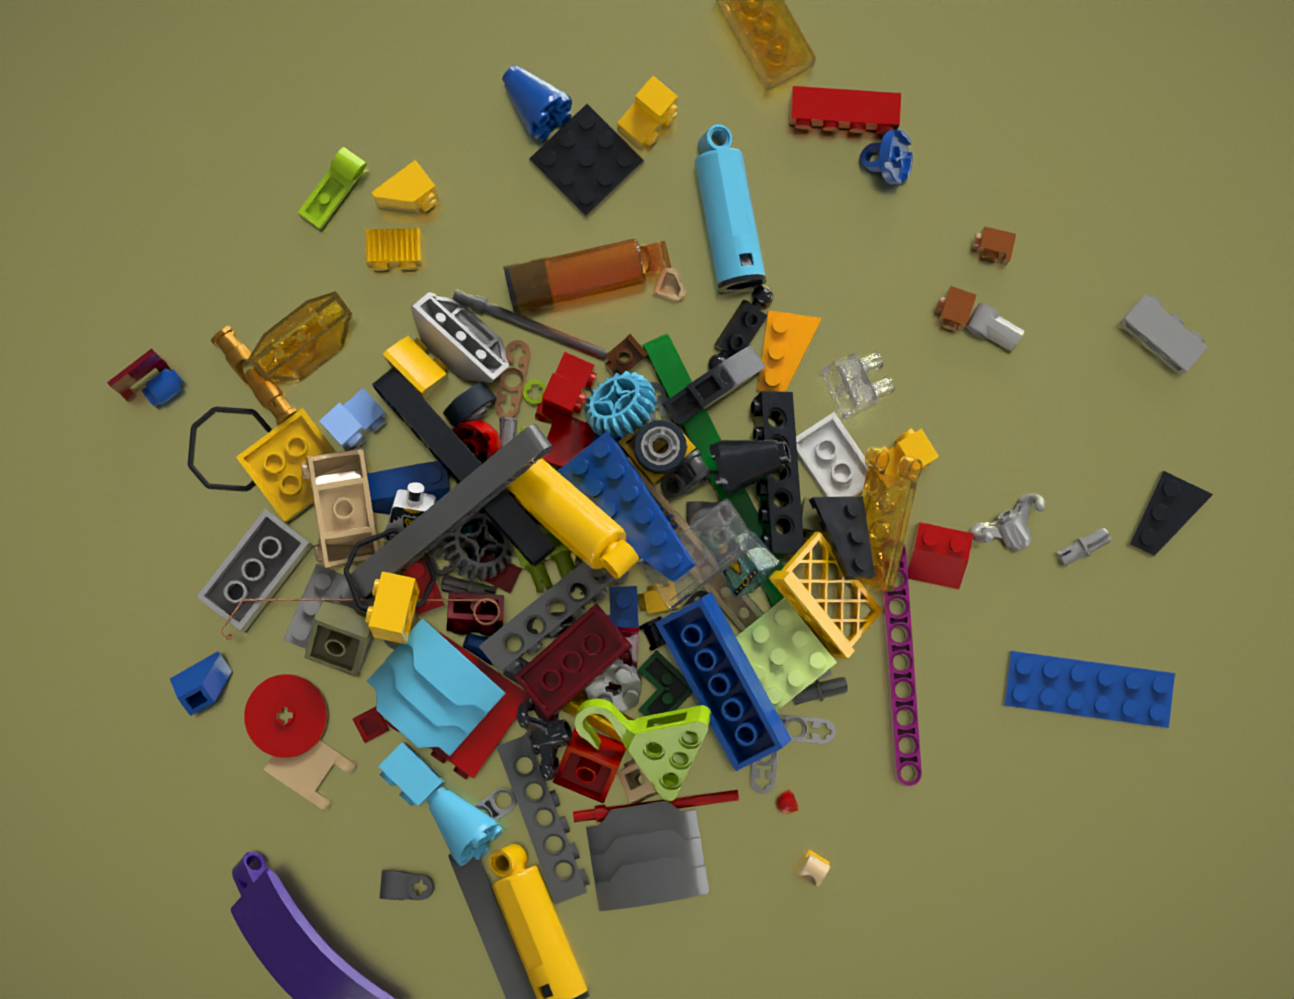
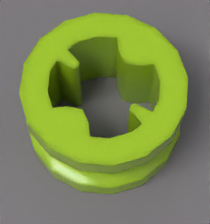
[523,380,546,406]

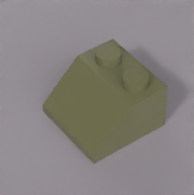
[304,598,372,677]

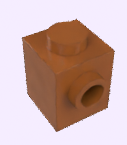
[935,286,977,331]

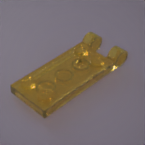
[859,446,922,592]

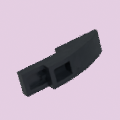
[662,345,766,427]

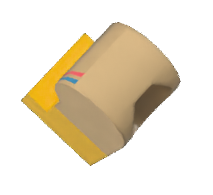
[794,849,830,887]

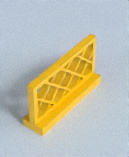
[769,532,883,658]

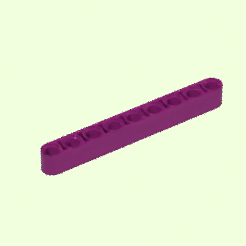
[879,539,922,786]

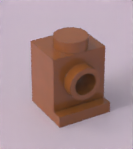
[972,226,1016,265]

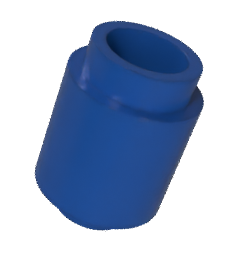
[141,368,184,407]

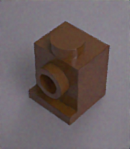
[604,334,648,376]

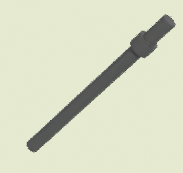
[452,289,608,360]

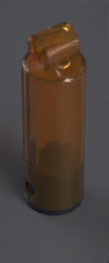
[503,238,671,315]

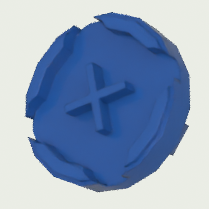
[860,130,913,184]

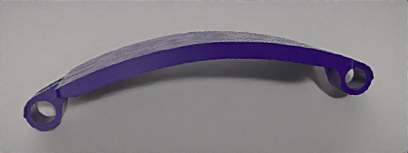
[231,852,395,999]

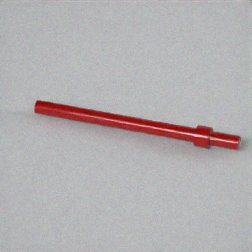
[573,790,739,823]

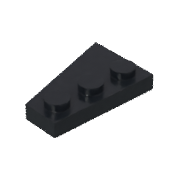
[809,496,875,580]

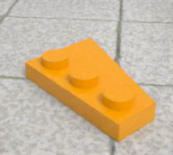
[757,310,822,392]

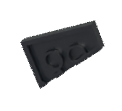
[1128,471,1213,557]

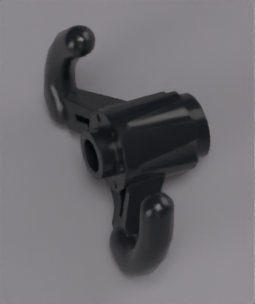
[517,701,573,781]

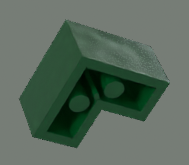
[638,650,693,716]

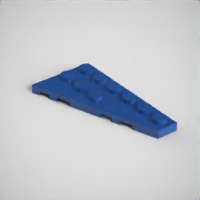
[557,431,696,582]

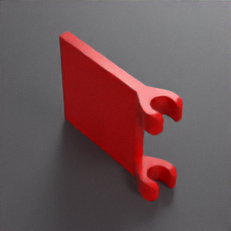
[535,403,595,468]

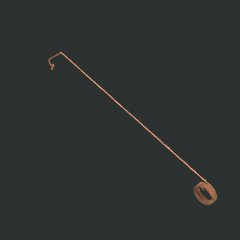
[221,598,500,640]

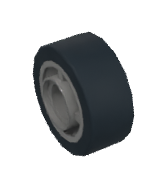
[443,382,497,428]
[634,420,687,474]

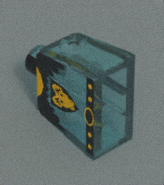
[717,526,780,598]

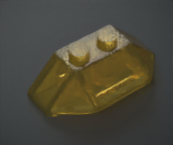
[248,291,352,381]

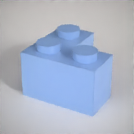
[319,388,387,450]

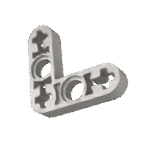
[750,714,836,794]

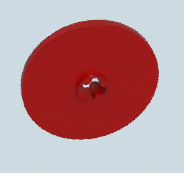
[244,674,328,758]

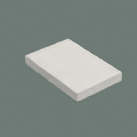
[796,412,880,497]

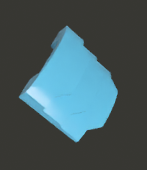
[367,619,506,756]

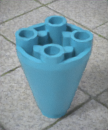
[427,787,504,866]

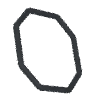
[187,406,272,491]
[344,528,436,613]

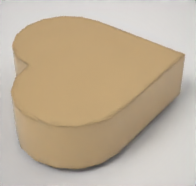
[652,267,686,303]

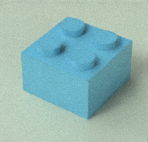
[378,742,446,806]

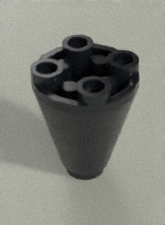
[710,440,791,495]

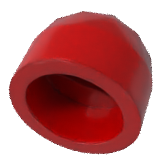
[776,790,799,814]

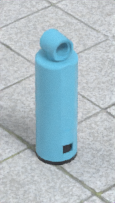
[694,124,766,292]

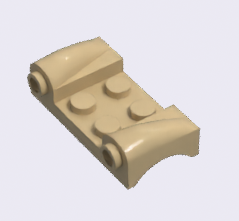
[301,448,379,568]

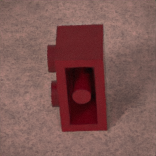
[446,592,504,636]

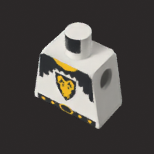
[383,482,437,540]

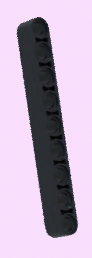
[372,366,556,567]

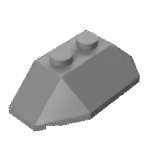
[411,292,509,383]

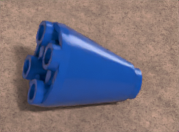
[502,65,572,141]

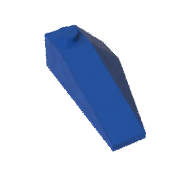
[367,461,451,514]

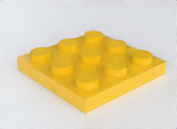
[236,408,336,523]

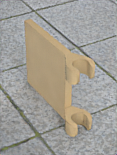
[263,740,356,811]

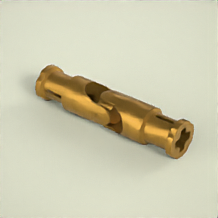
[210,326,297,425]

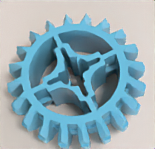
[583,371,657,439]

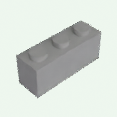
[1119,294,1208,375]

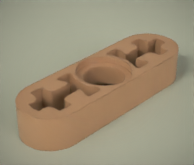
[495,340,530,418]

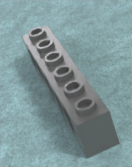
[479,561,629,672]
[496,734,590,905]

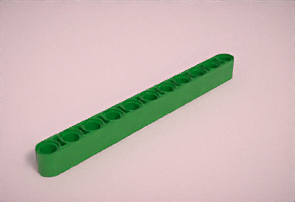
[642,333,784,607]

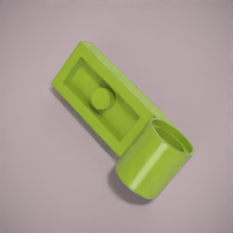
[297,147,367,230]

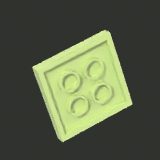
[736,598,837,712]

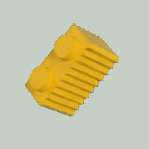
[365,228,422,271]

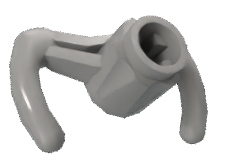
[970,493,1045,551]

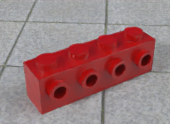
[789,86,902,135]

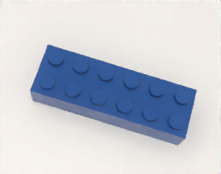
[655,592,792,771]

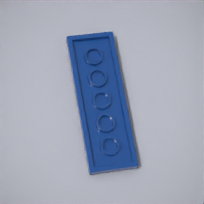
[1003,651,1175,728]

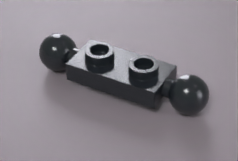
[708,285,773,370]

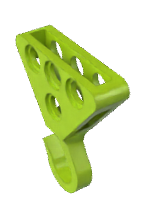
[575,698,711,801]

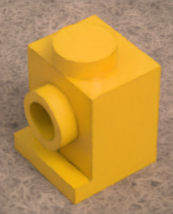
[637,581,680,616]

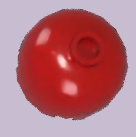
[451,419,501,464]

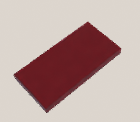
[513,604,633,719]

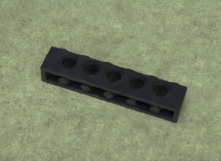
[750,391,804,559]

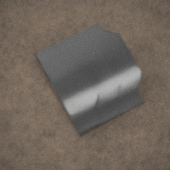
[586,801,709,911]

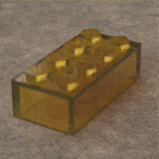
[716,0,816,91]

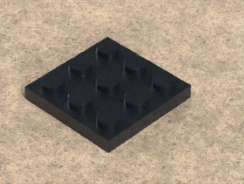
[529,104,644,218]

